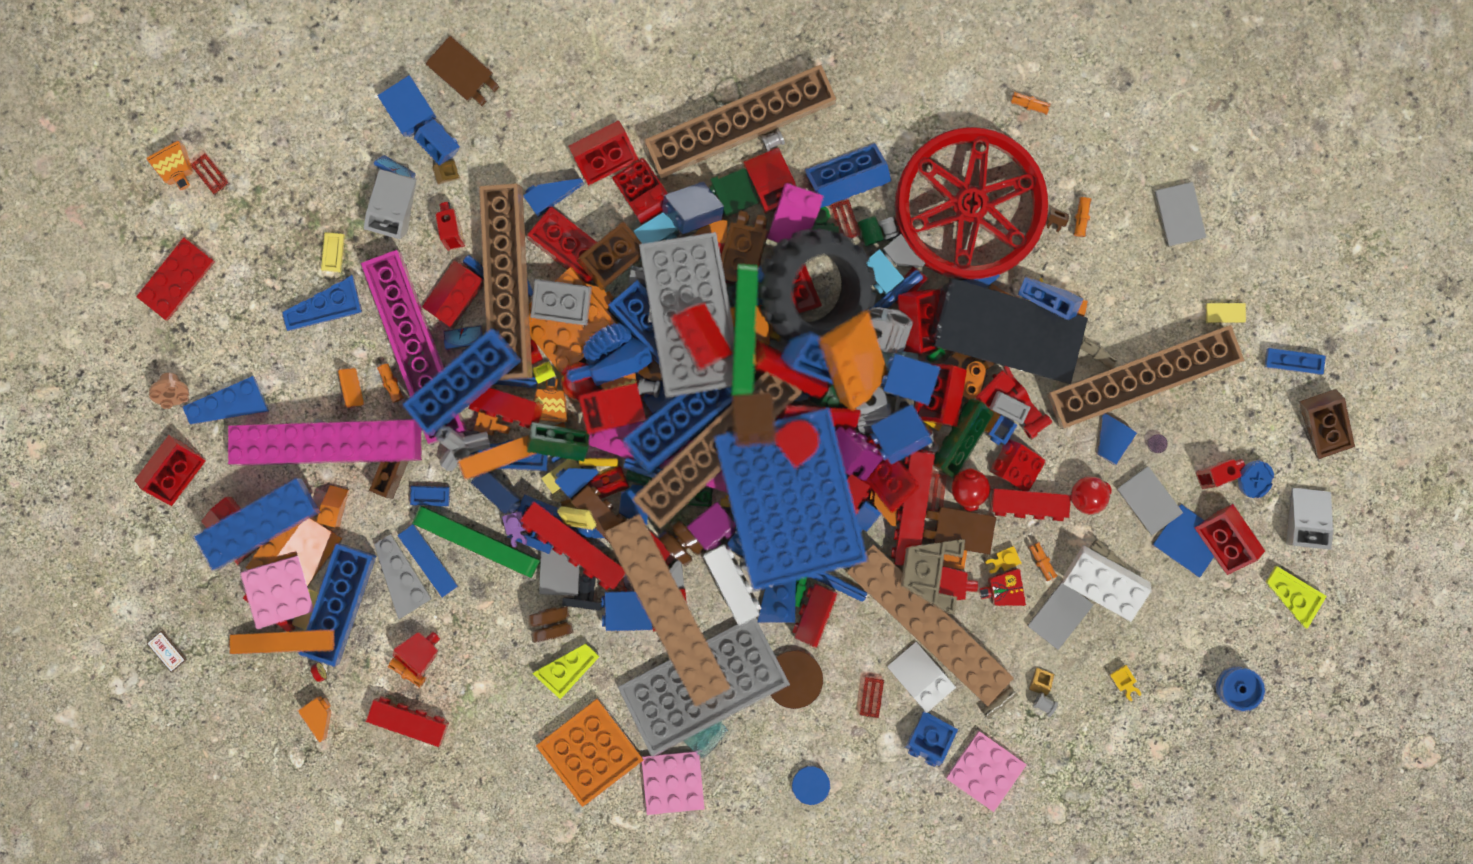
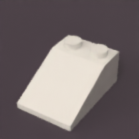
[887,642,956,713]

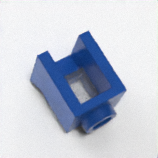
[988,415,1018,445]

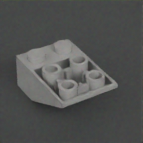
[364,169,417,239]
[1286,488,1333,550]

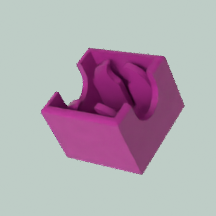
[835,427,883,481]
[687,502,736,551]

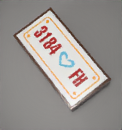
[146,630,188,673]

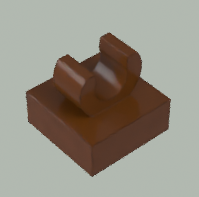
[1047,207,1069,232]

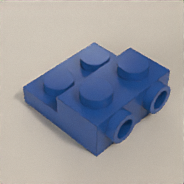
[905,711,958,767]

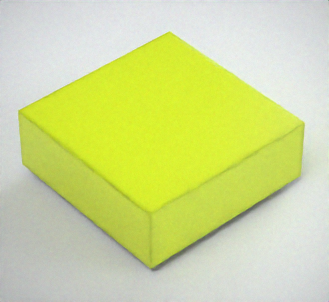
[532,361,556,384]

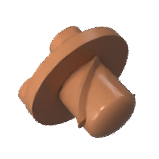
[149,373,189,409]

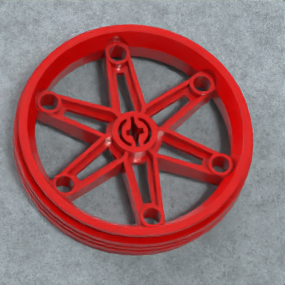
[895,127,1048,280]

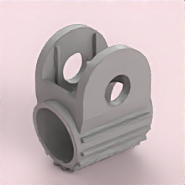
[868,307,913,353]
[855,387,891,434]

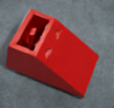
[743,147,797,215]
[612,158,668,225]
[579,383,646,434]

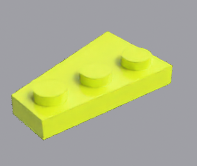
[1265,566,1327,629]
[532,644,600,699]

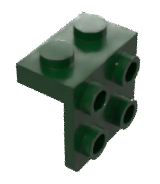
[709,168,760,217]

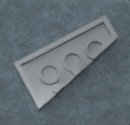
[374,534,432,619]

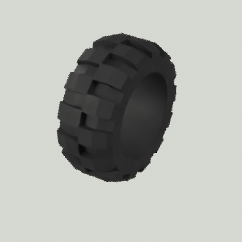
[758,228,876,341]

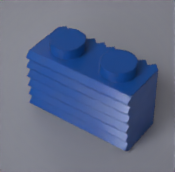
[414,119,460,165]

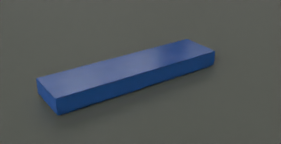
[397,524,458,598]

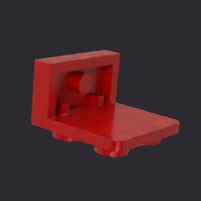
[989,439,1045,491]

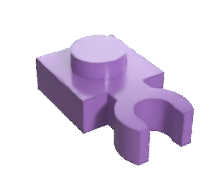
[502,511,527,547]

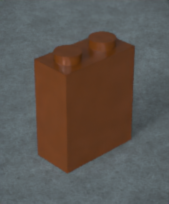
[733,393,776,447]

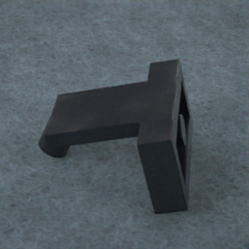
[562,573,602,611]

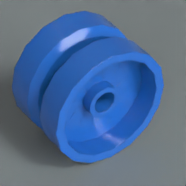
[1216,666,1265,711]

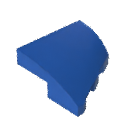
[1097,413,1137,465]

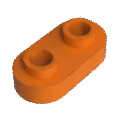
[963,361,986,399]

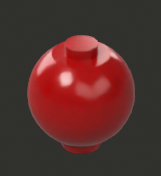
[561,362,602,401]
[951,468,990,511]
[1071,476,1112,515]

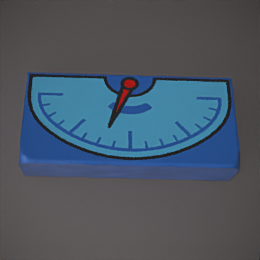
[374,155,416,178]
[443,325,483,350]

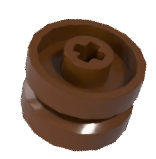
[658,518,705,567]
[526,606,574,643]

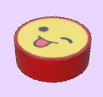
[310,662,327,682]

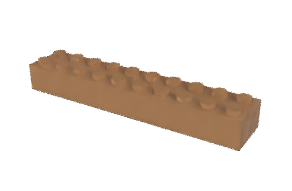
[645,64,836,179]
[479,184,532,380]
[1047,325,1245,429]
[633,372,802,529]
[605,514,730,707]
[845,544,1014,706]

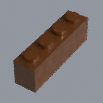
[369,419,422,499]
[570,484,626,544]

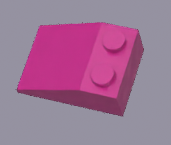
[767,184,823,243]

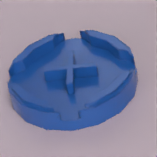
[1238,460,1274,498]
[792,766,830,805]

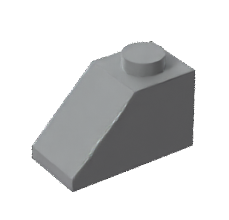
[882,234,925,268]

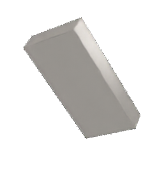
[989,391,1031,425]

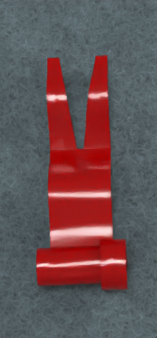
[992,366,1052,440]

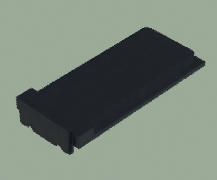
[929,279,1088,384]

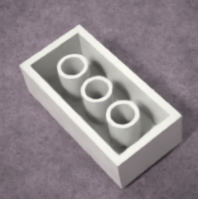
[703,544,761,625]
[1063,545,1152,621]

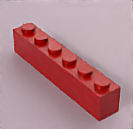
[891,450,935,566]
[519,502,626,590]

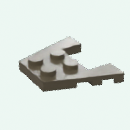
[901,539,965,615]

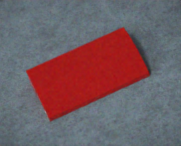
[527,207,597,284]
[755,338,828,399]
[775,406,861,432]

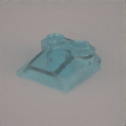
[683,722,728,758]

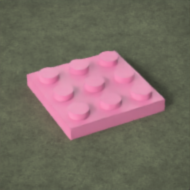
[240,556,313,629]
[946,730,1027,812]
[642,750,705,815]

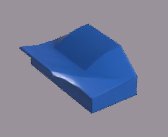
[619,485,648,525]

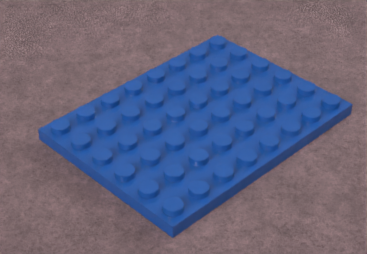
[714,408,867,591]

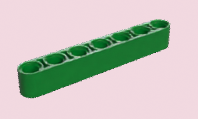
[732,264,758,397]
[412,506,540,578]

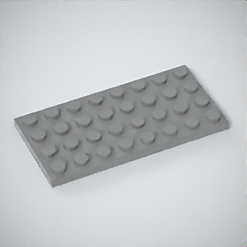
[639,232,734,398]
[618,617,790,757]

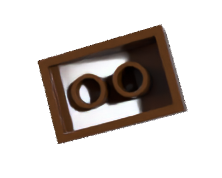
[577,221,642,290]
[1299,389,1355,459]

